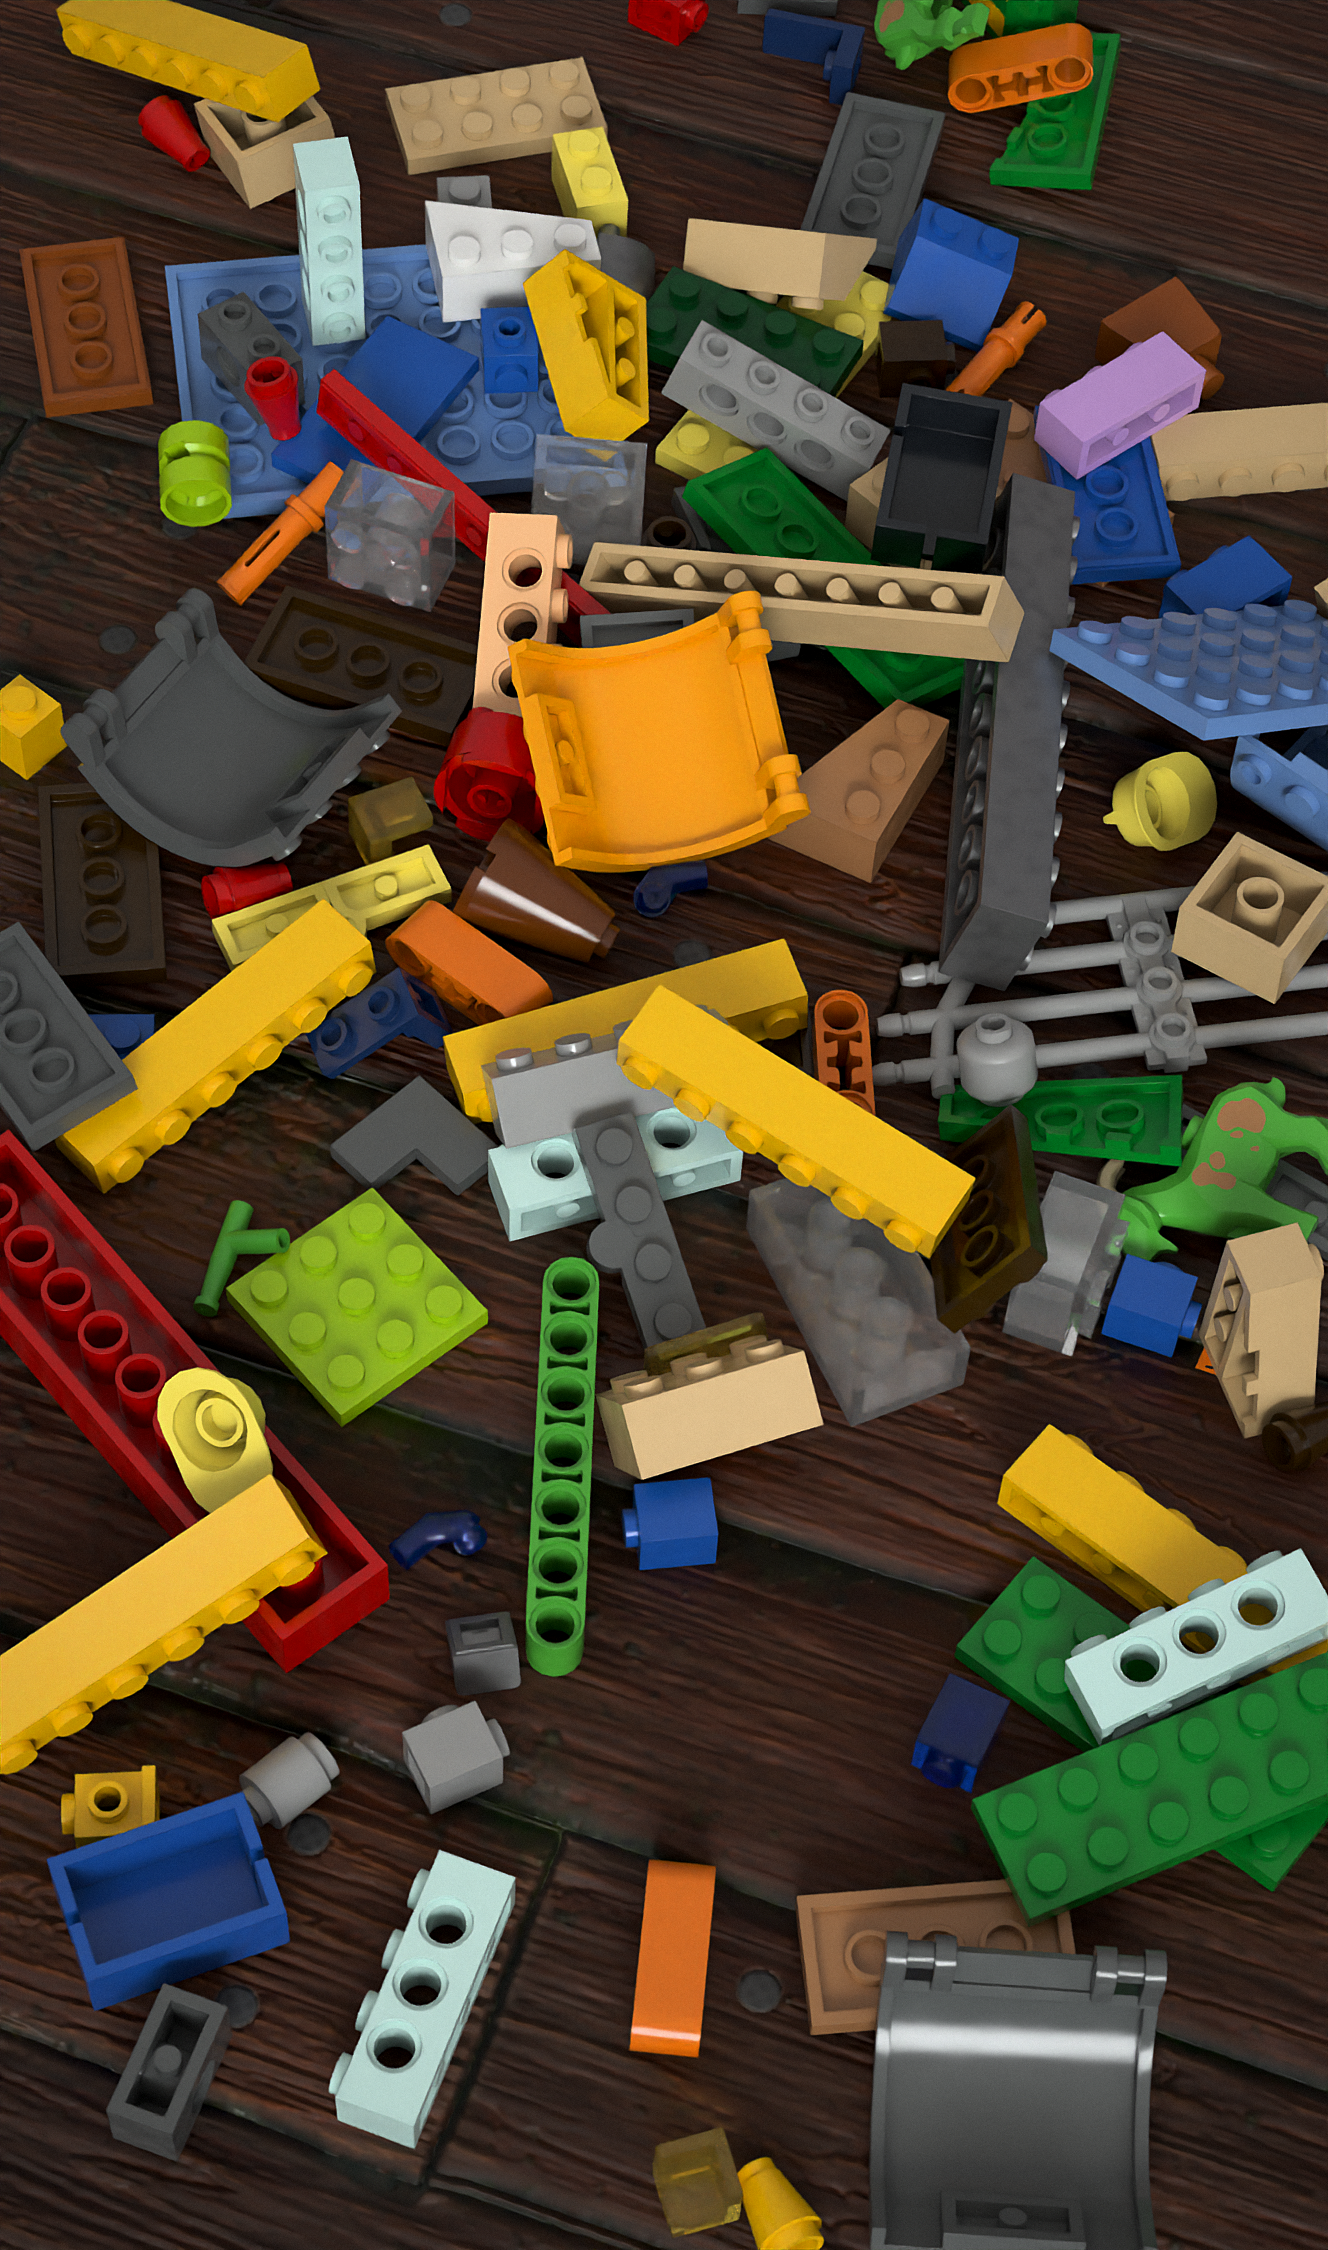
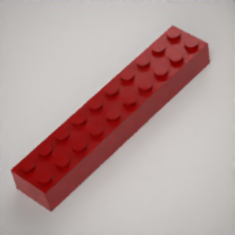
[0,1130,390,1674]

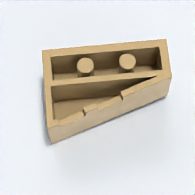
[1199,1222,1324,1439]

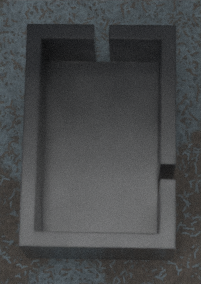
[870,383,1013,574]

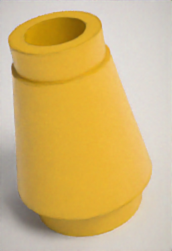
[735,2157,824,2250]

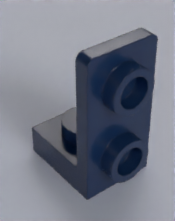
[762,9,865,105]
[306,967,453,1079]

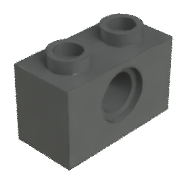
[198,292,305,426]
[106,1983,232,2162]

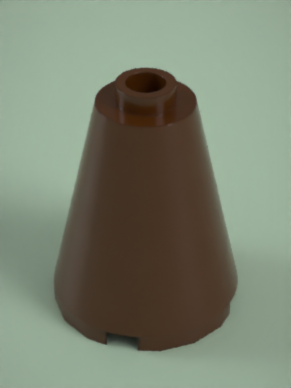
[453,818,621,963]

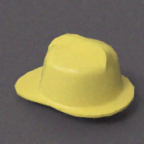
[1103,752,1217,851]
[158,1367,273,1513]

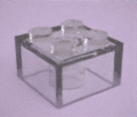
[529,434,647,565]
[325,459,455,612]
[1002,1171,1130,1356]

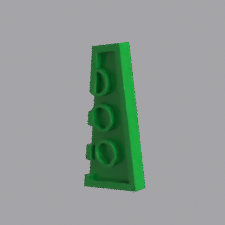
[989,33,1121,190]
[938,1075,1183,1167]

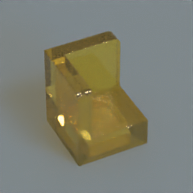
[348,777,433,866]
[652,2127,743,2238]

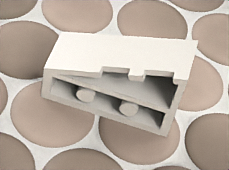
[425,201,601,323]

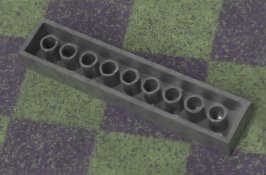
[938,473,1080,991]

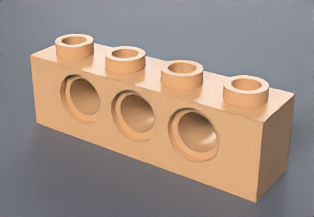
[473,513,573,718]

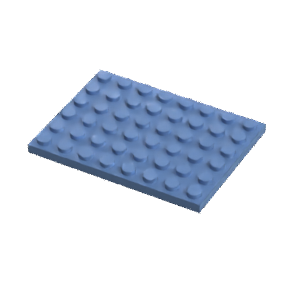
[165,244,627,519]

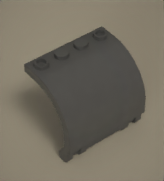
[61,588,402,867]
[868,1931,1167,2250]

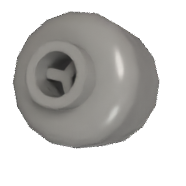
[956,1013,1038,1107]

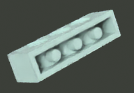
[293,136,365,346]
[488,1107,743,1242]
[1064,1548,1328,1746]
[329,1850,516,2149]

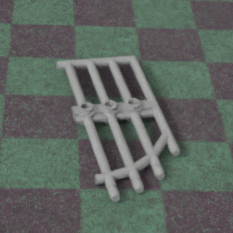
[872,871,1328,1099]

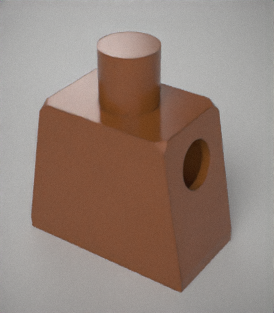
[1094,276,1225,400]

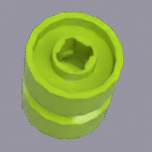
[158,420,232,527]

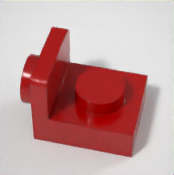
[628,0,709,47]

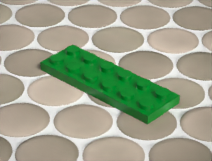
[682,447,964,709]
[954,1556,1328,1893]
[971,1652,1328,1927]

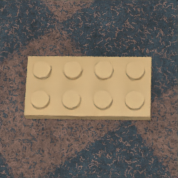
[386,57,607,175]

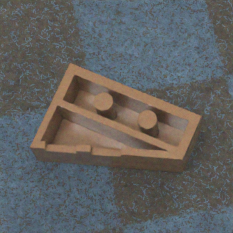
[768,699,950,883]

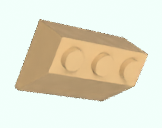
[683,218,877,310]

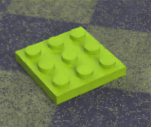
[226,1187,488,1427]

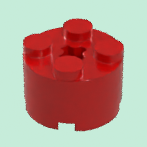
[434,707,545,842]

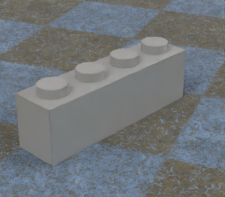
[481,1005,728,1149]

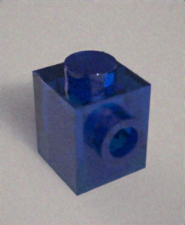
[911,1673,1010,1793]

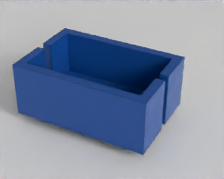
[47,1792,290,2011]

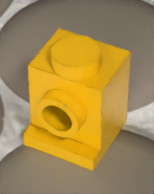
[61,1765,160,1848]

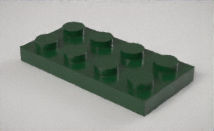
[646,266,864,397]

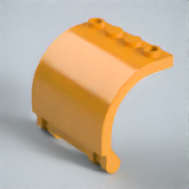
[507,591,811,873]

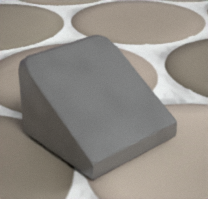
[445,1611,521,1696]

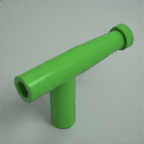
[193,1200,290,1317]

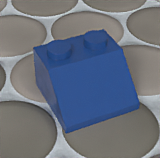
[883,198,1019,352]

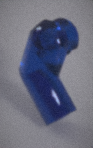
[633,860,708,917]
[388,1509,488,1570]

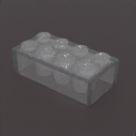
[746,1178,971,1427]

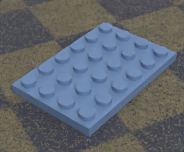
[1049,600,1328,741]

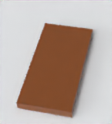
[19,237,153,418]

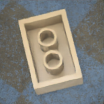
[595,1335,824,1480]

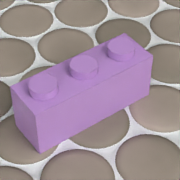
[1034,331,1206,480]

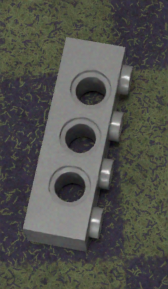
[661,320,891,502]

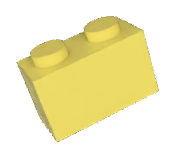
[552,126,628,240]

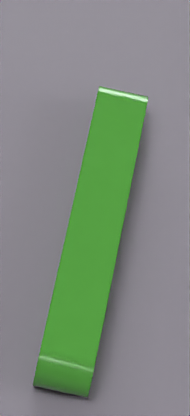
[525,1257,599,1677]

